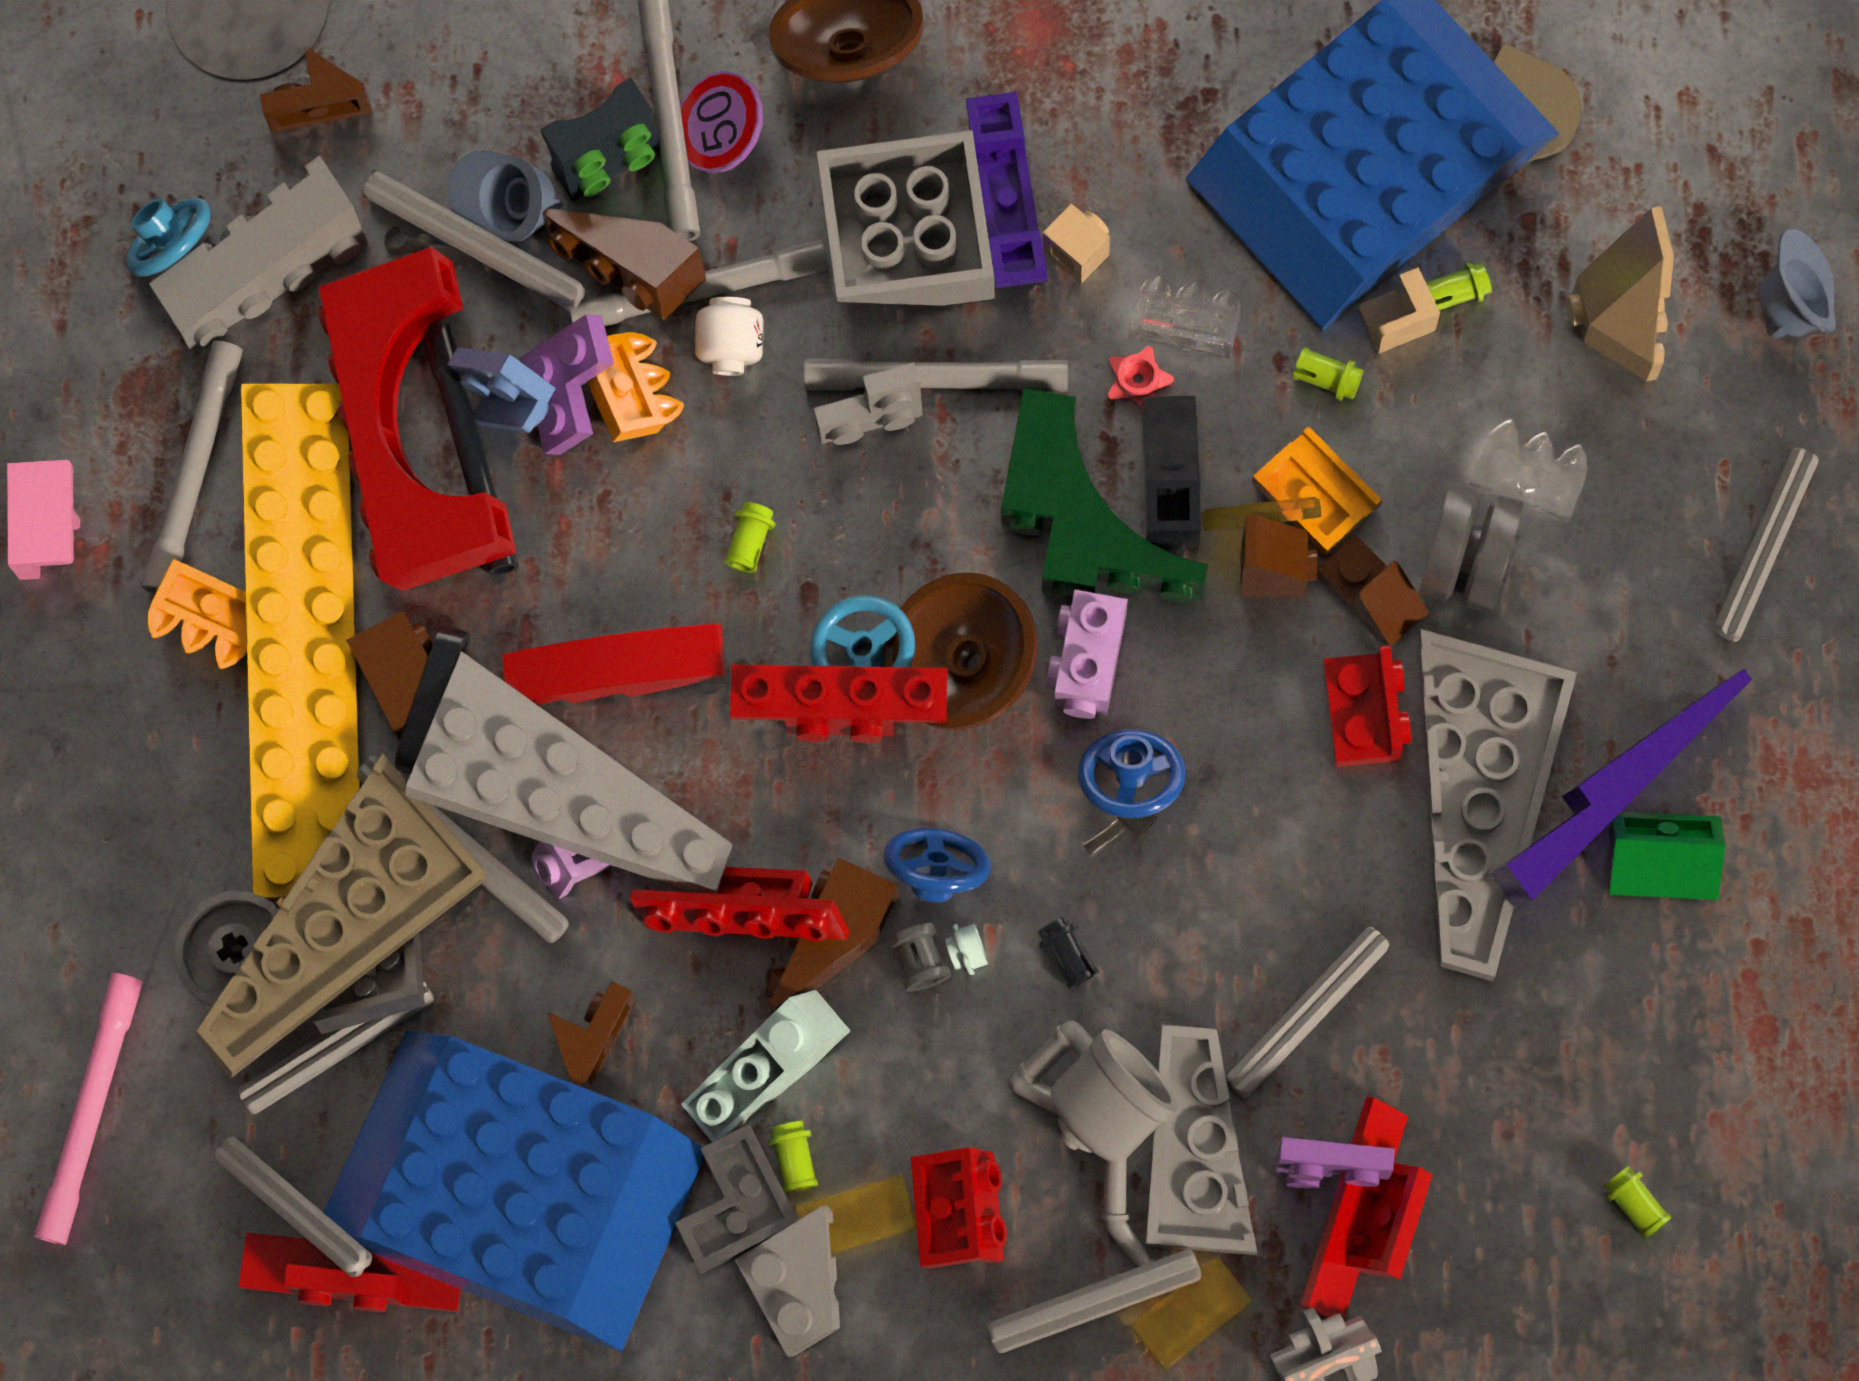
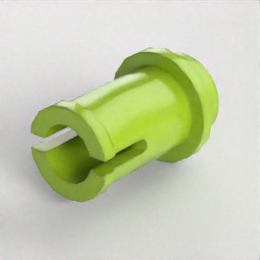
[1425,262,1492,311]
[1293,347,1364,401]
[723,502,776,573]
[768,1121,819,1193]
[1603,1166,1672,1239]

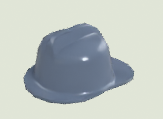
[447,151,563,241]
[1758,229,1836,339]

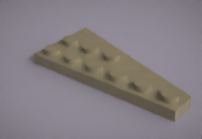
[195,753,487,1078]

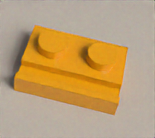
[1252,426,1382,556]

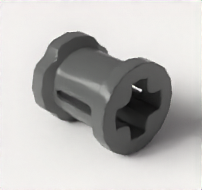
[888,923,951,992]

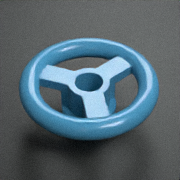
[126,198,211,277]
[810,595,915,667]

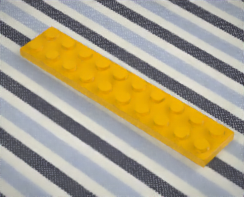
[240,384,359,902]

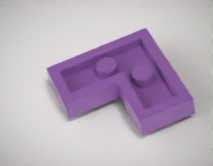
[520,314,614,455]
[1274,1137,1395,1189]

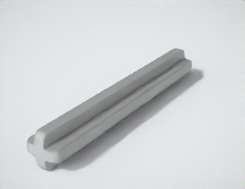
[1713,448,1819,642]
[1226,927,1389,1098]
[238,980,434,1114]
[215,1137,372,1277]
[988,1249,1201,1353]

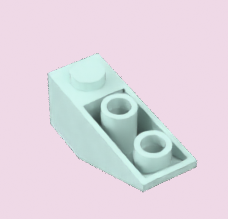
[681,990,850,1142]

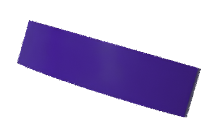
[966,91,1048,288]

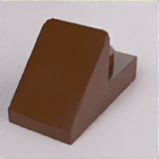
[260,48,372,133]
[1317,534,1429,648]
[547,981,636,1090]

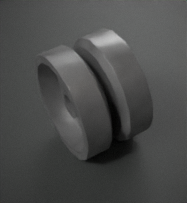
[1419,481,1524,614]
[173,891,278,1011]

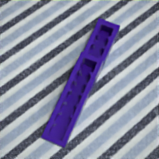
[1491,669,1752,909]

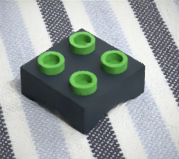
[540,77,660,201]

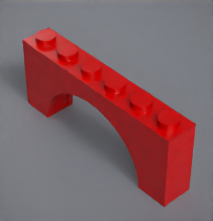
[318,247,516,591]

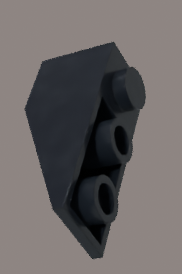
[1142,396,1201,550]

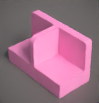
[7,460,80,580]

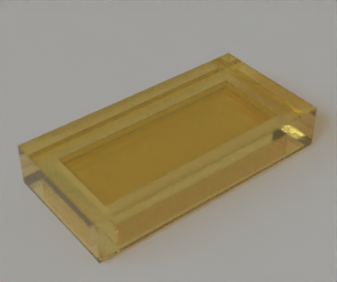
[1201,496,1322,531]
[796,1174,917,1256]
[1130,1256,1252,1371]

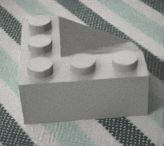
[816,130,995,306]

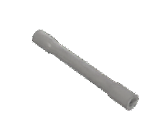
[638,0,700,241]
[570,239,829,327]
[141,341,243,594]
[804,359,1068,392]

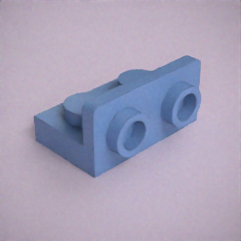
[447,347,556,433]

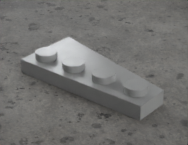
[1146,1025,1257,1255]

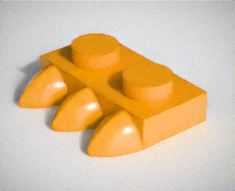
[587,332,684,442]
[148,559,247,669]

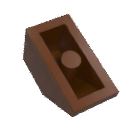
[1240,514,1318,598]
[346,610,433,741]

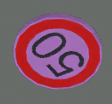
[680,71,763,174]

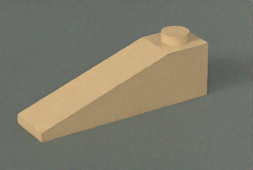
[1566,206,1674,381]

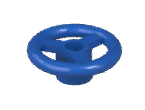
[1078,729,1186,818]
[883,828,991,902]

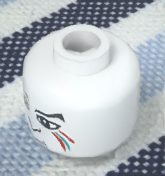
[695,297,764,376]

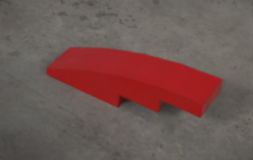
[502,623,726,705]

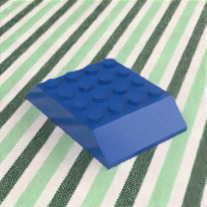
[1186,0,1559,331]
[323,1031,705,1354]

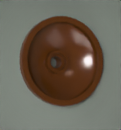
[769,0,924,83]
[883,572,1038,731]

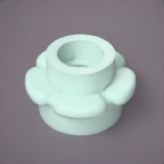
[945,923,988,975]

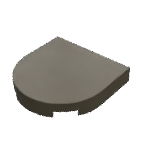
[1494,43,1581,162]

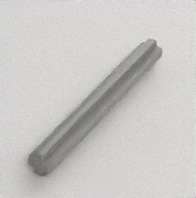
[363,172,585,310]
[356,756,569,943]

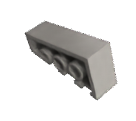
[149,155,368,351]

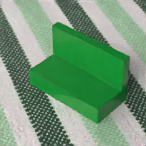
[1608,811,1726,900]

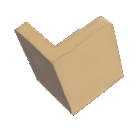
[1358,267,1440,354]

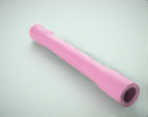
[34,973,143,1245]

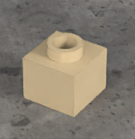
[1043,203,1110,284]

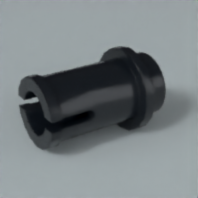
[1038,916,1099,989]

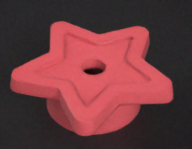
[1108,346,1174,410]

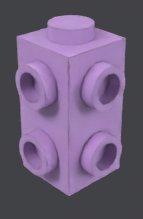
[1046,590,1128,719]

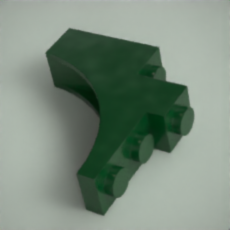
[1001,388,1208,605]

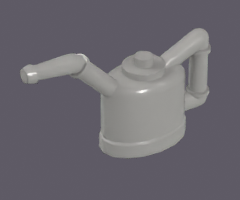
[1010,1020,1179,1268]

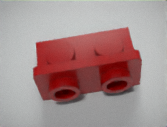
[1322,645,1411,767]
[911,1147,1007,1269]

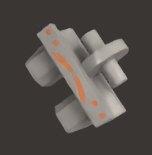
[1269,1307,1382,1381]

